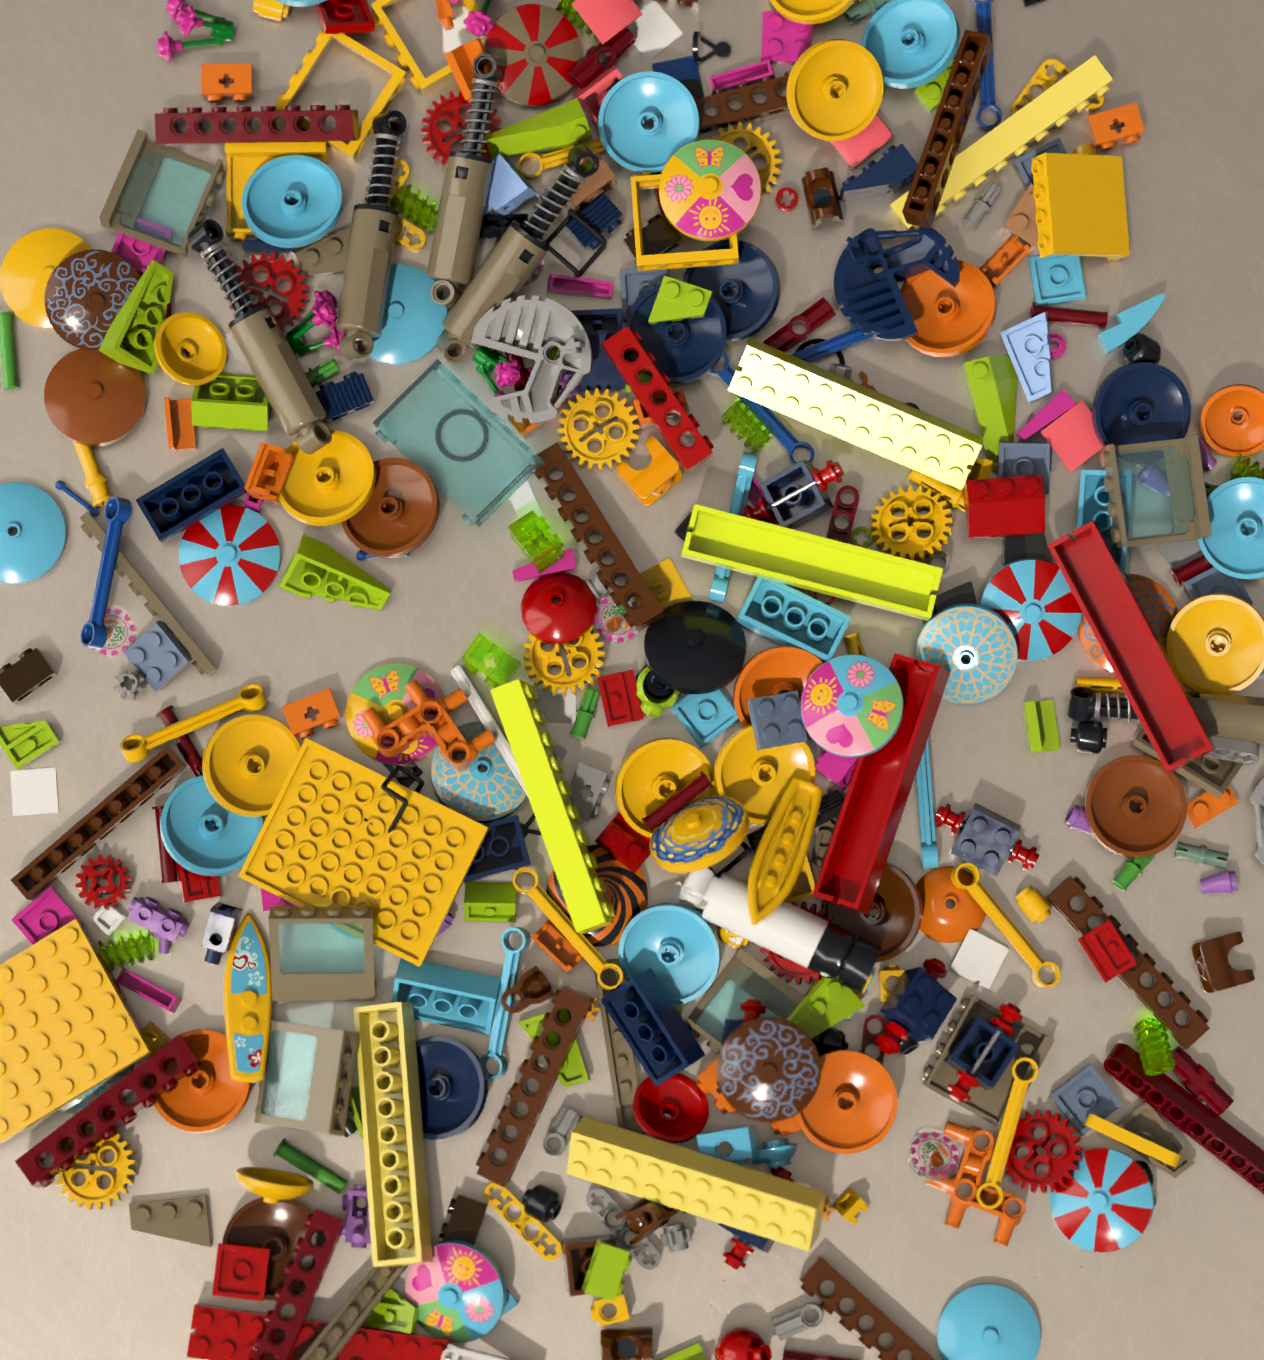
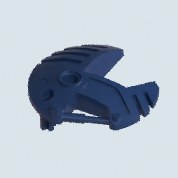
[834,227,960,341]

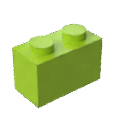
[582,1239,632,1302]

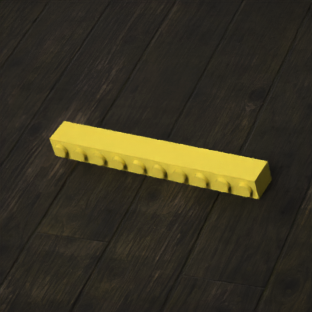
[890,55,1113,230]

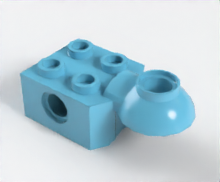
[696,1125,798,1168]

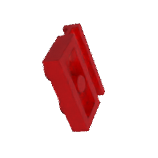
[597,669,644,727]
[595,812,651,874]
[176,862,221,903]
[1077,920,1137,983]

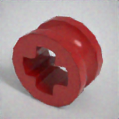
[775,187,798,212]

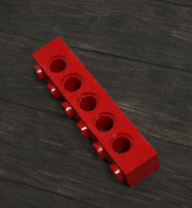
[602,326,714,473]

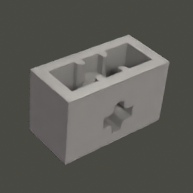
[569,762,610,822]

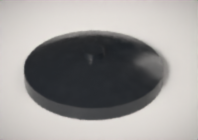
[644,601,746,694]

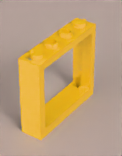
[371,0,486,94]
[275,30,408,161]
[630,172,739,272]

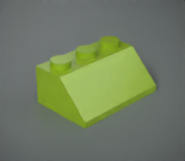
[191,373,271,431]

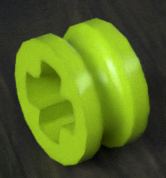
[850,526,873,549]

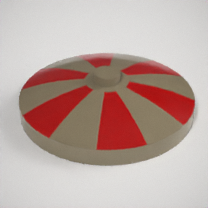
[483,4,583,106]

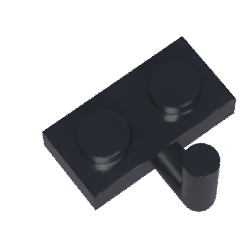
[480,214,528,243]

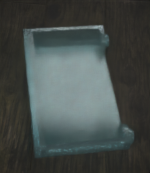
[373,359,544,528]

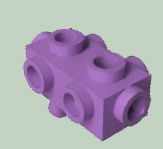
[128,897,190,954]
[341,1185,371,1248]

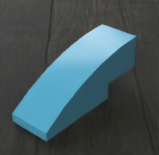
[1096,293,1165,356]

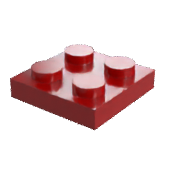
[315,0,375,34]
[212,1243,271,1301]

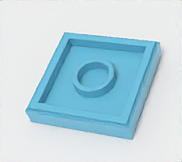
[1028,255,1087,306]
[670,689,739,748]

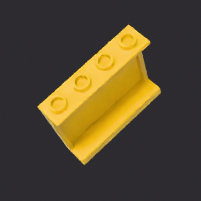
[225,142,328,241]
[1031,153,1130,261]

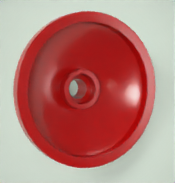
[521,572,597,644]
[633,1073,709,1143]

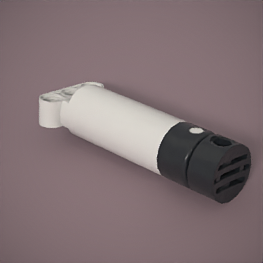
[679,868,883,994]

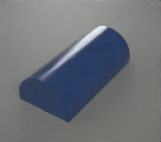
[136,448,247,543]

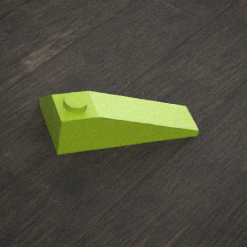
[485,98,593,158]
[99,260,174,374]
[962,354,1017,463]
[279,534,391,610]

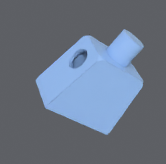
[484,154,537,217]

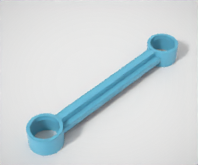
[709,451,758,603]
[916,738,938,869]
[480,927,531,1079]

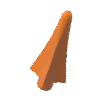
[436,0,456,30]

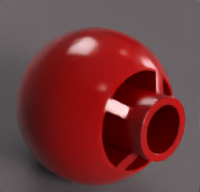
[714,1328,772,1360]

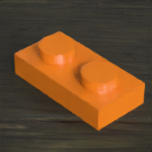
[1186,786,1239,829]

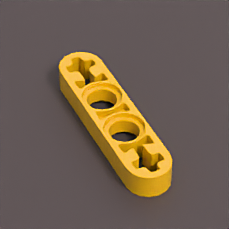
[1084,1113,1181,1168]
[484,1182,562,1261]

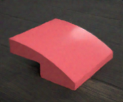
[572,0,643,45]
[831,114,895,169]
[1041,400,1103,472]

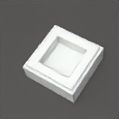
[90,904,127,937]

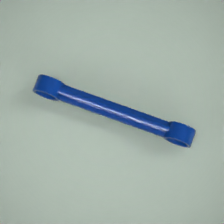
[970,0,1002,131]
[791,326,878,363]
[708,352,815,465]
[80,496,132,649]

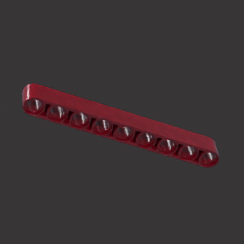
[1103,1043,1264,1194]

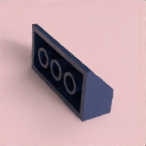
[601,968,705,1087]

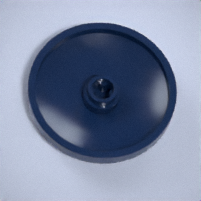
[682,240,781,341]
[626,285,727,384]
[1092,362,1191,464]
[416,1036,488,1140]

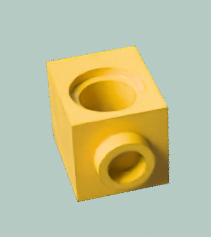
[878,965,905,1002]
[590,1293,630,1326]

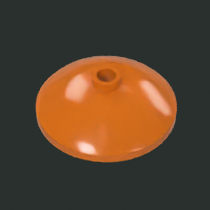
[1200,384,1264,457]
[916,866,986,943]

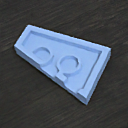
[1000,312,1054,402]

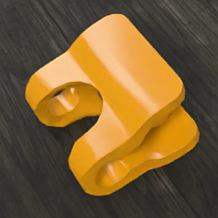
[615,437,683,506]

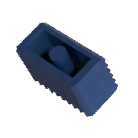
[565,192,623,251]
[316,372,375,423]

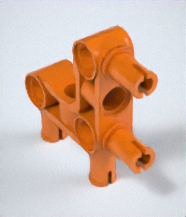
[361,680,496,770]
[925,1121,1026,1247]

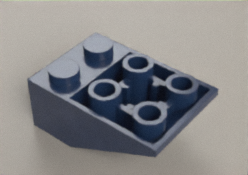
[839,144,918,202]
[571,308,625,391]

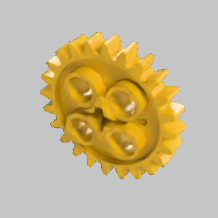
[710,122,782,199]
[558,388,640,471]
[870,485,953,563]
[522,625,606,697]
[55,1126,137,1210]

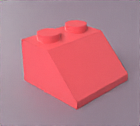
[571,66,624,130]

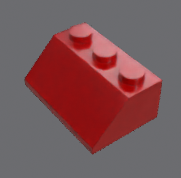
[963,475,1045,539]

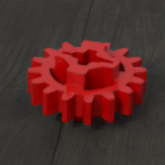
[75,854,132,911]

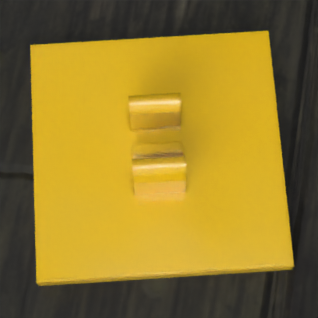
[625,557,693,610]

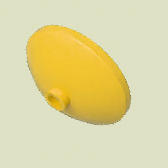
[154,312,227,386]
[236,1167,314,1204]

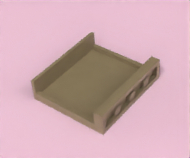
[922,995,1055,1128]

